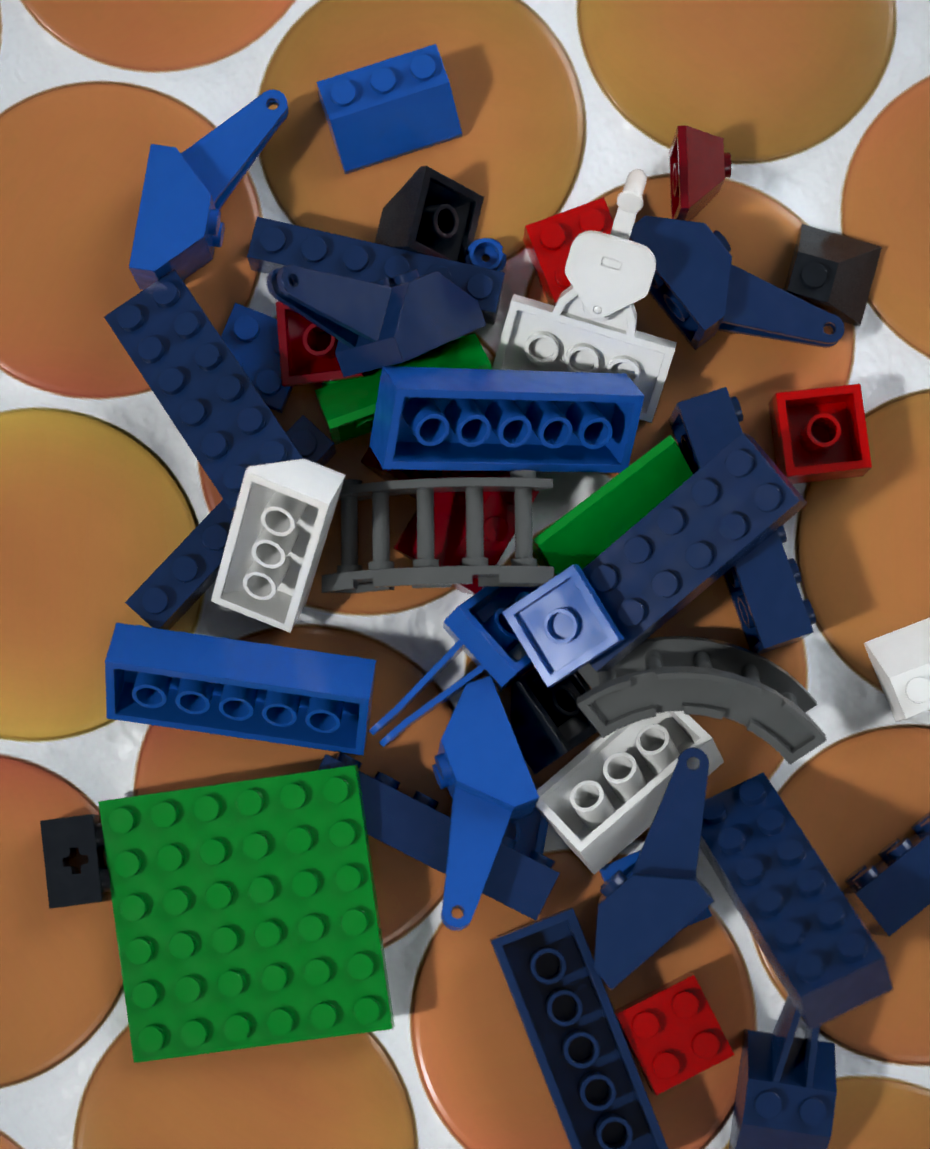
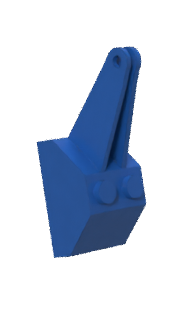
[129,90,289,290]
[369,587,539,748]
[432,675,539,931]

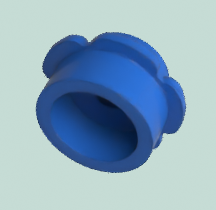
[465,238,507,271]

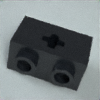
[40,814,111,909]

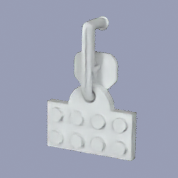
[492,169,677,423]

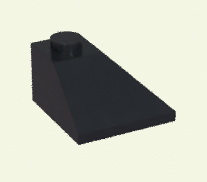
[375,166,484,264]
[783,224,882,326]
[511,668,598,774]

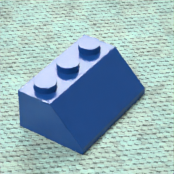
[317,44,463,174]

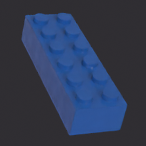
[369,366,645,473]
[105,622,376,756]

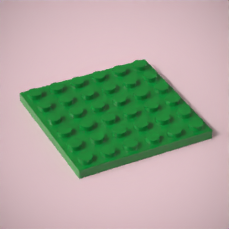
[99,764,395,1063]

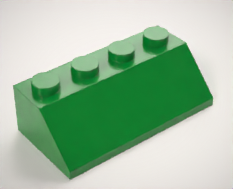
[315,333,493,445]
[533,435,693,577]

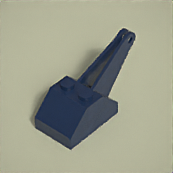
[629,216,845,350]
[267,265,486,377]
[594,748,714,990]
[729,995,837,1149]

